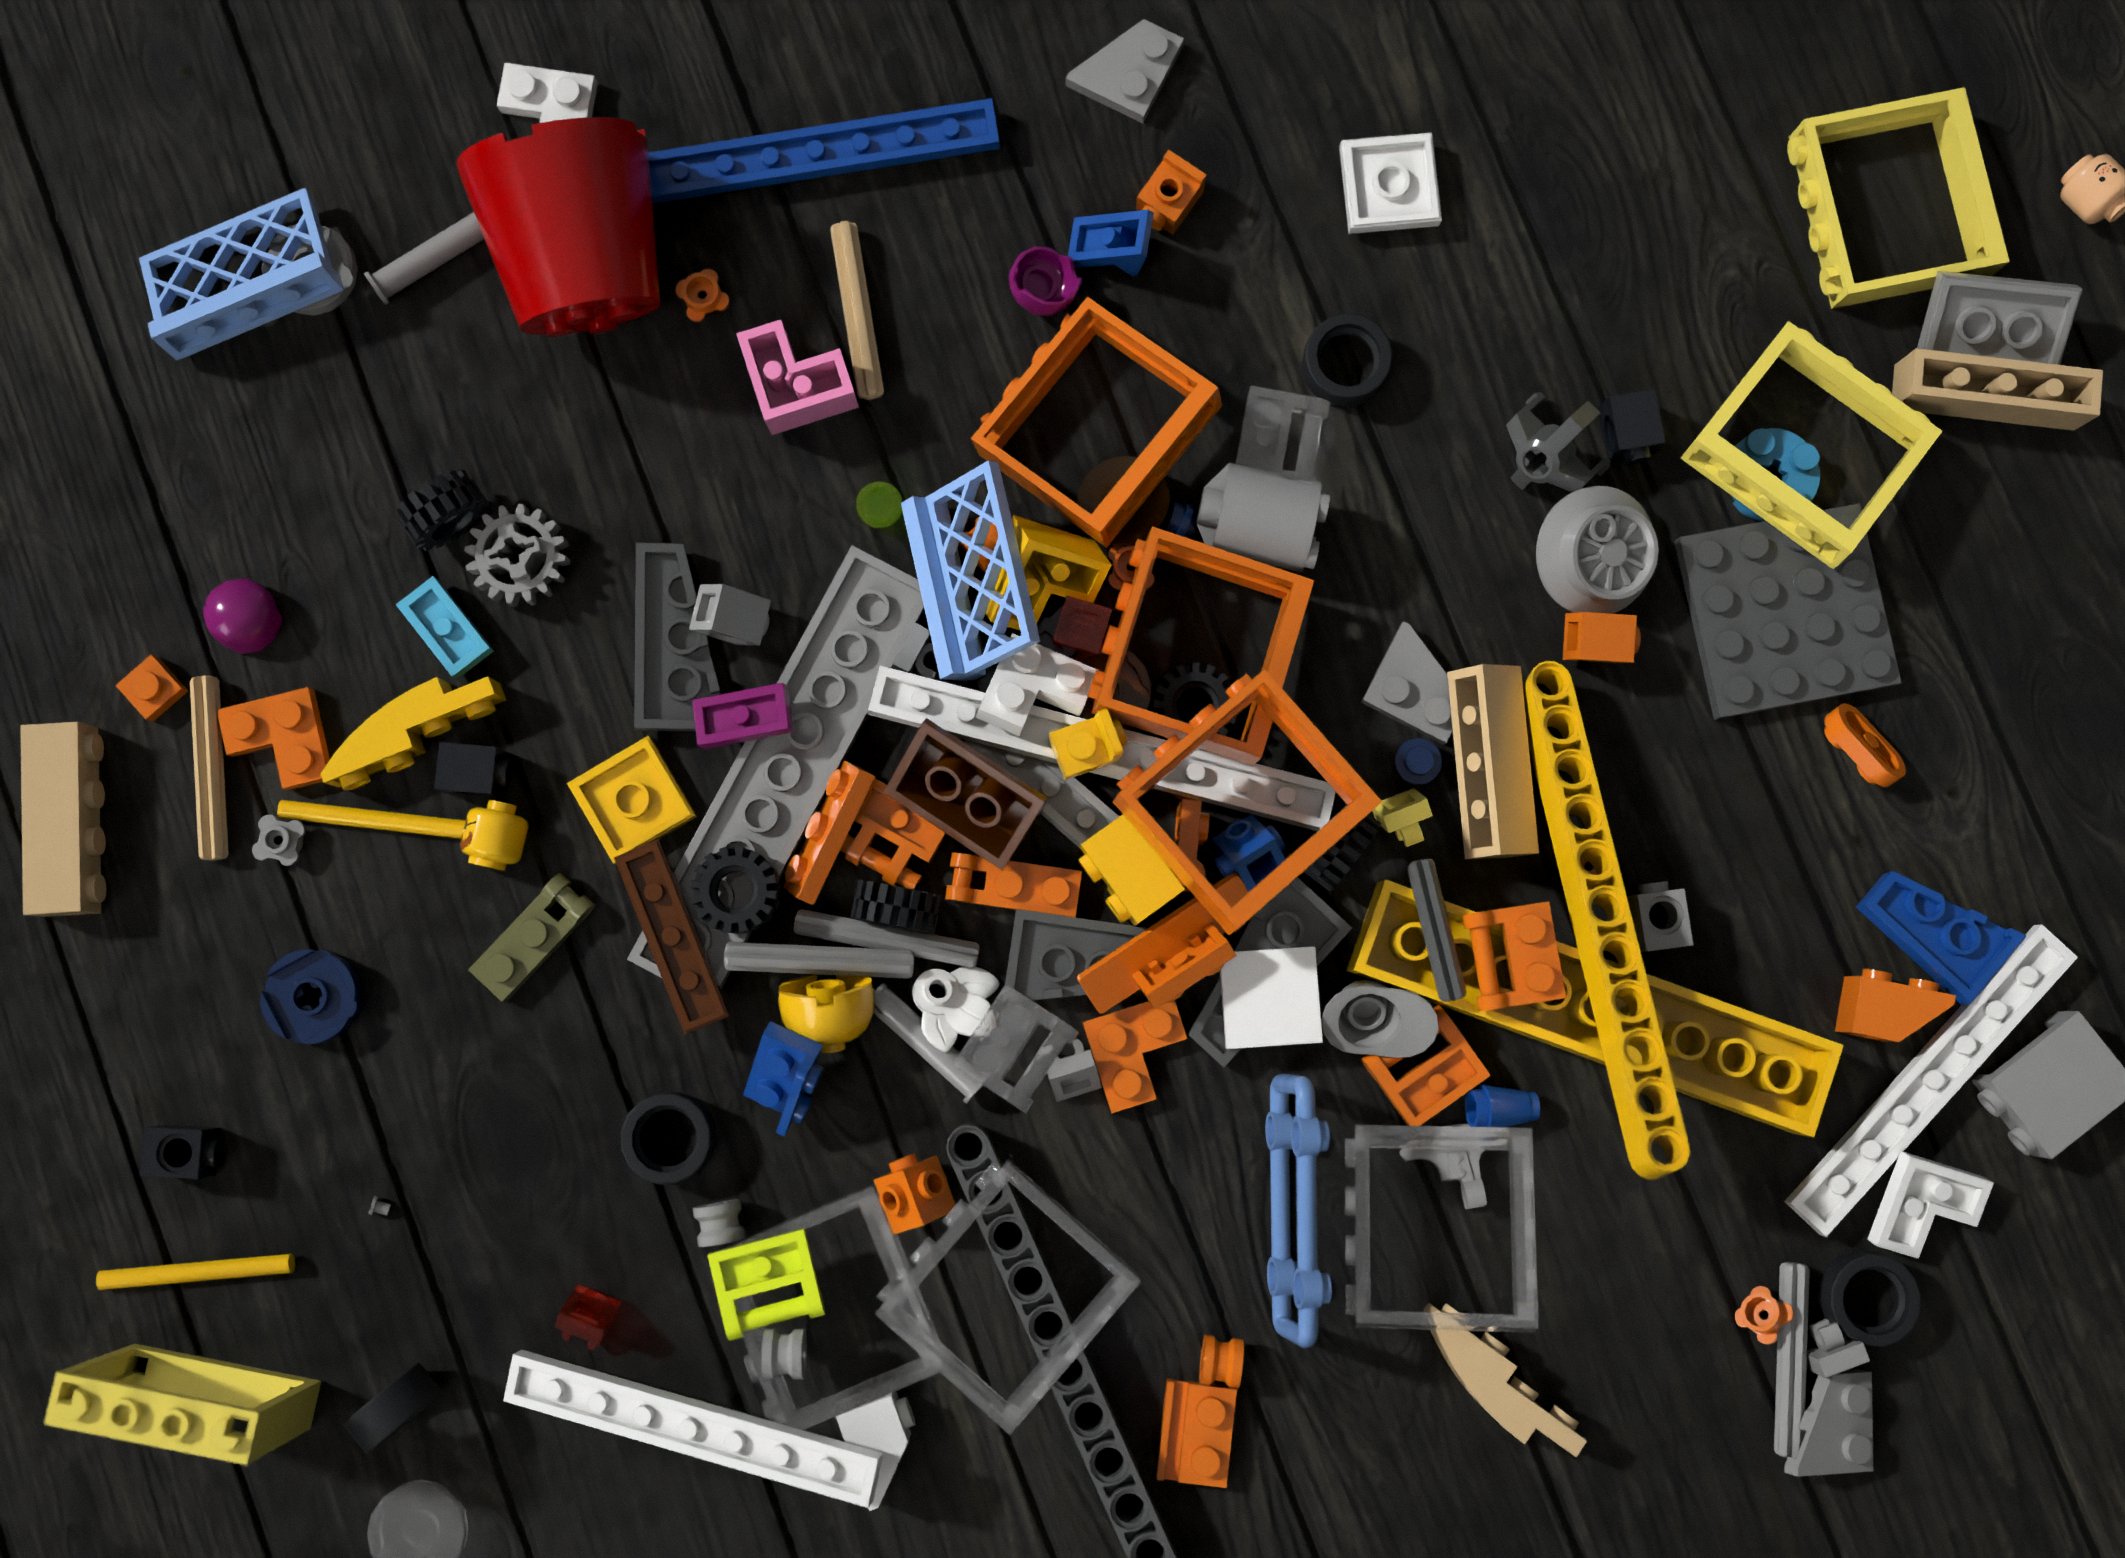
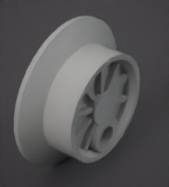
[1536,486,1659,614]

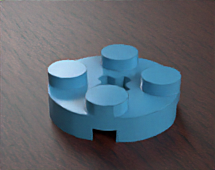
[1732,428,1820,522]

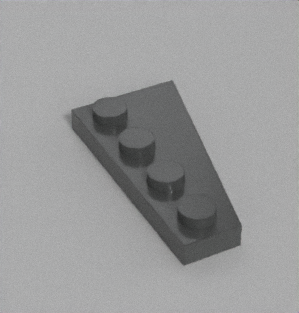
[634,543,721,731]
[1188,877,1352,1068]
[1003,909,1198,1003]

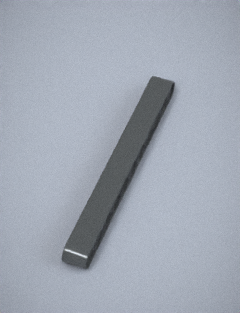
[946,1123,1179,1558]

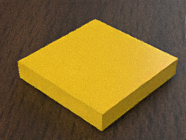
[567,736,697,865]

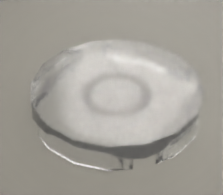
[367,1480,469,1558]

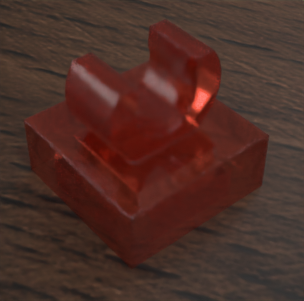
[1053,596,1112,657]
[555,1284,622,1351]

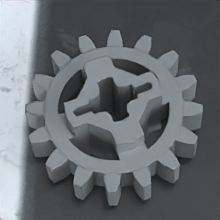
[464,504,570,607]

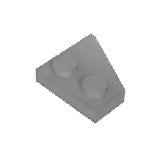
[1066,19,1184,123]
[1361,621,1453,745]
[1785,1369,1873,1477]

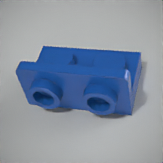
[743,1021,824,1137]

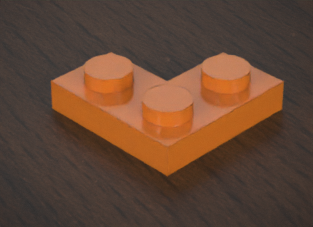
[217,687,330,790]
[1082,1000,1187,1114]

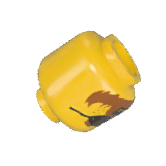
[460,800,528,871]

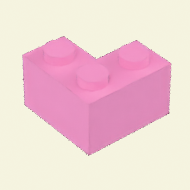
[736,319,859,435]

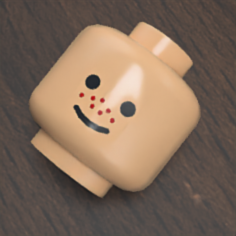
[2060,154,2125,224]

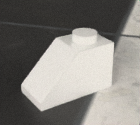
[836,1387,915,1511]

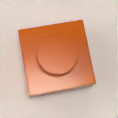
[115,654,188,722]

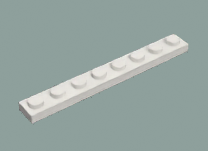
[1784,924,2078,1237]
[503,1349,884,1508]

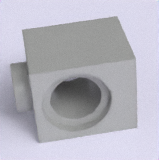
[689,584,771,645]
[1627,881,1693,952]

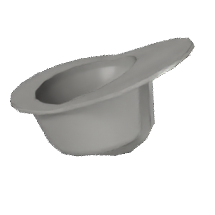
[1321,979,1439,1058]

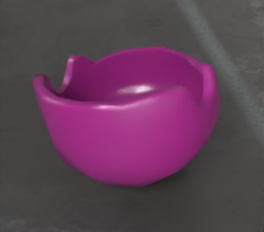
[1009,246,1082,316]
[203,578,282,654]

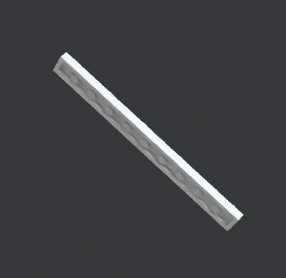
[867,665,1336,831]

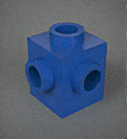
[1212,814,1286,892]

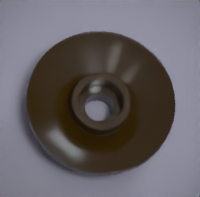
[1077,456,1170,546]

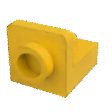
[1048,708,1127,780]

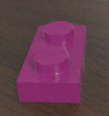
[692,683,794,749]

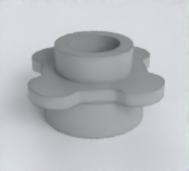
[252,815,305,866]

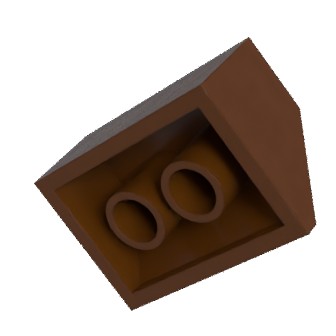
[884,718,1048,870]

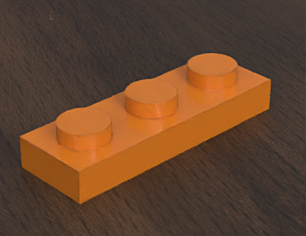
[783,760,875,905]

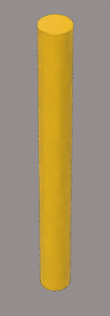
[277,800,466,839]
[96,1253,295,1290]

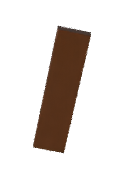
[614,839,732,1035]

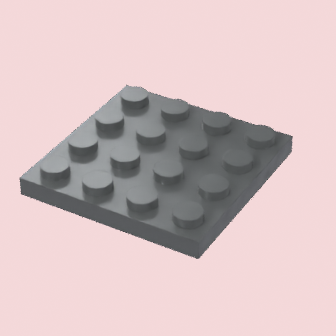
[1674,503,1902,720]

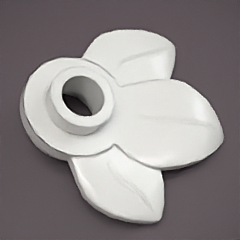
[912,966,1000,1053]

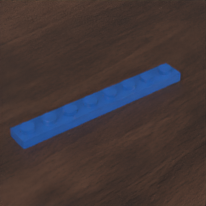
[648,98,1000,204]

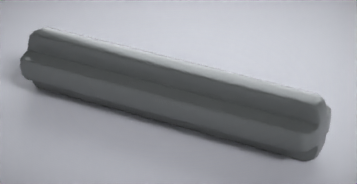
[1407,858,1467,1002]

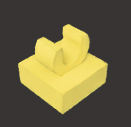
[1372,788,1433,847]

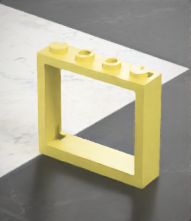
[1787,87,2010,309]
[1681,321,1942,569]
[44,1344,321,1465]

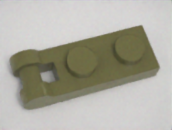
[468,873,596,1002]

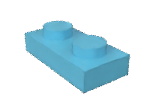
[396,576,494,679]

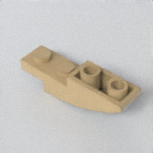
[1423,1302,1587,1457]

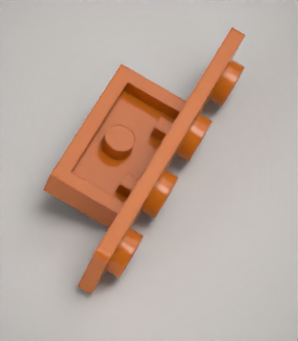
[1077,873,1248,1014]

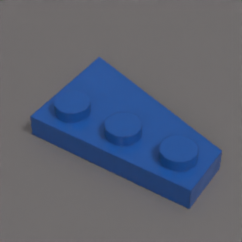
[1856,871,2026,1005]

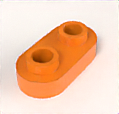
[1824,703,1906,787]

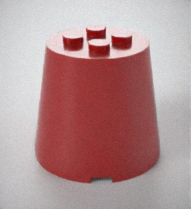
[456,117,660,337]

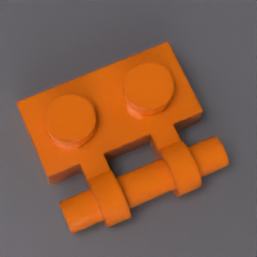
[840,778,946,889]

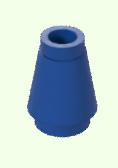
[1465,1084,1540,1133]

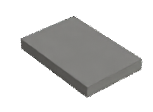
[1917,271,2082,365]

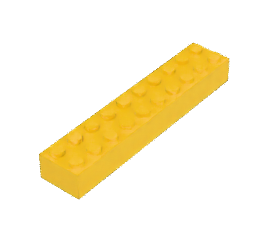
[1346,879,1844,1137]

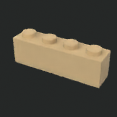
[1892,348,2103,431]
[1447,664,1539,859]
[20,722,106,917]

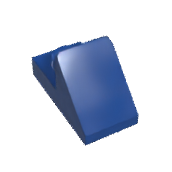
[1068,209,1154,276]

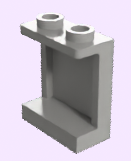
[1972,1011,2125,1159]

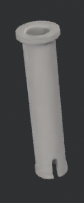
[364,212,484,305]
[874,983,992,1104]

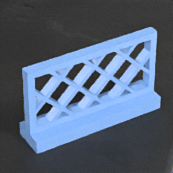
[139,187,344,361]
[901,461,1040,681]

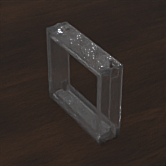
[1345,1125,1538,1333]
[875,1159,1141,1435]
[709,1183,948,1430]

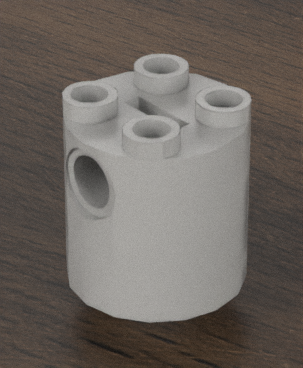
[1196,463,1330,574]

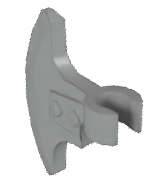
[1400,1124,1509,1209]

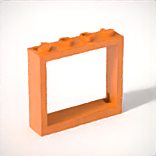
[971,297,1222,548]
[1087,526,1314,766]
[1113,669,1382,935]

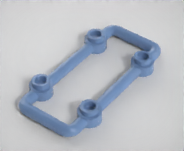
[1265,1073,1332,1348]

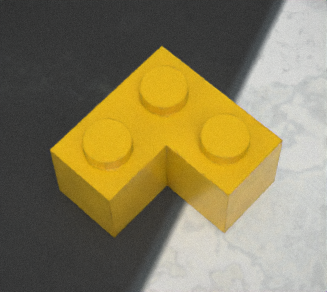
[976,515,1111,630]
[1078,814,1185,926]

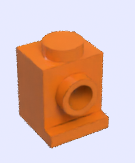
[1136,149,1207,235]

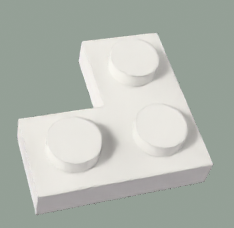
[497,63,598,123]
[975,633,1097,736]
[1867,1151,1994,1259]

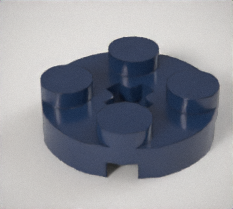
[260,949,363,1044]

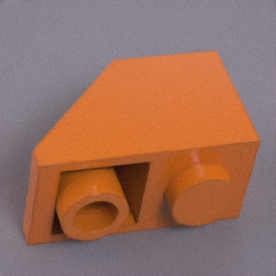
[1835,969,1956,1042]

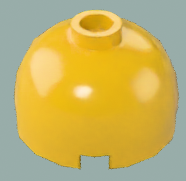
[778,974,875,1053]

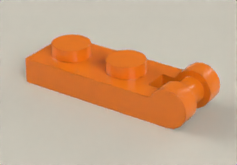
[945,852,1082,917]

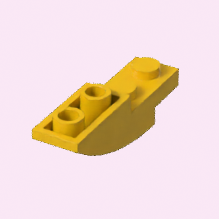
[320,676,506,791]

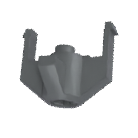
[1506,392,1611,492]

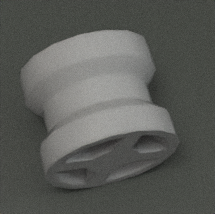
[693,1199,746,1247]
[761,1329,807,1380]

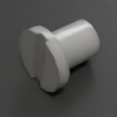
[368,1196,391,1216]

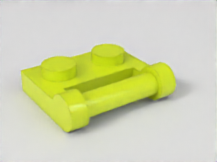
[707,1228,825,1341]

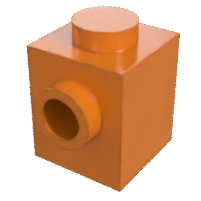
[1562,612,1641,663]

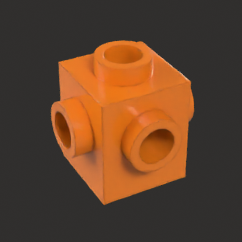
[874,1153,958,1234]

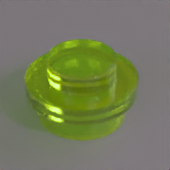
[856,481,902,528]

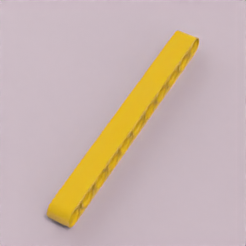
[1523,661,1690,1180]

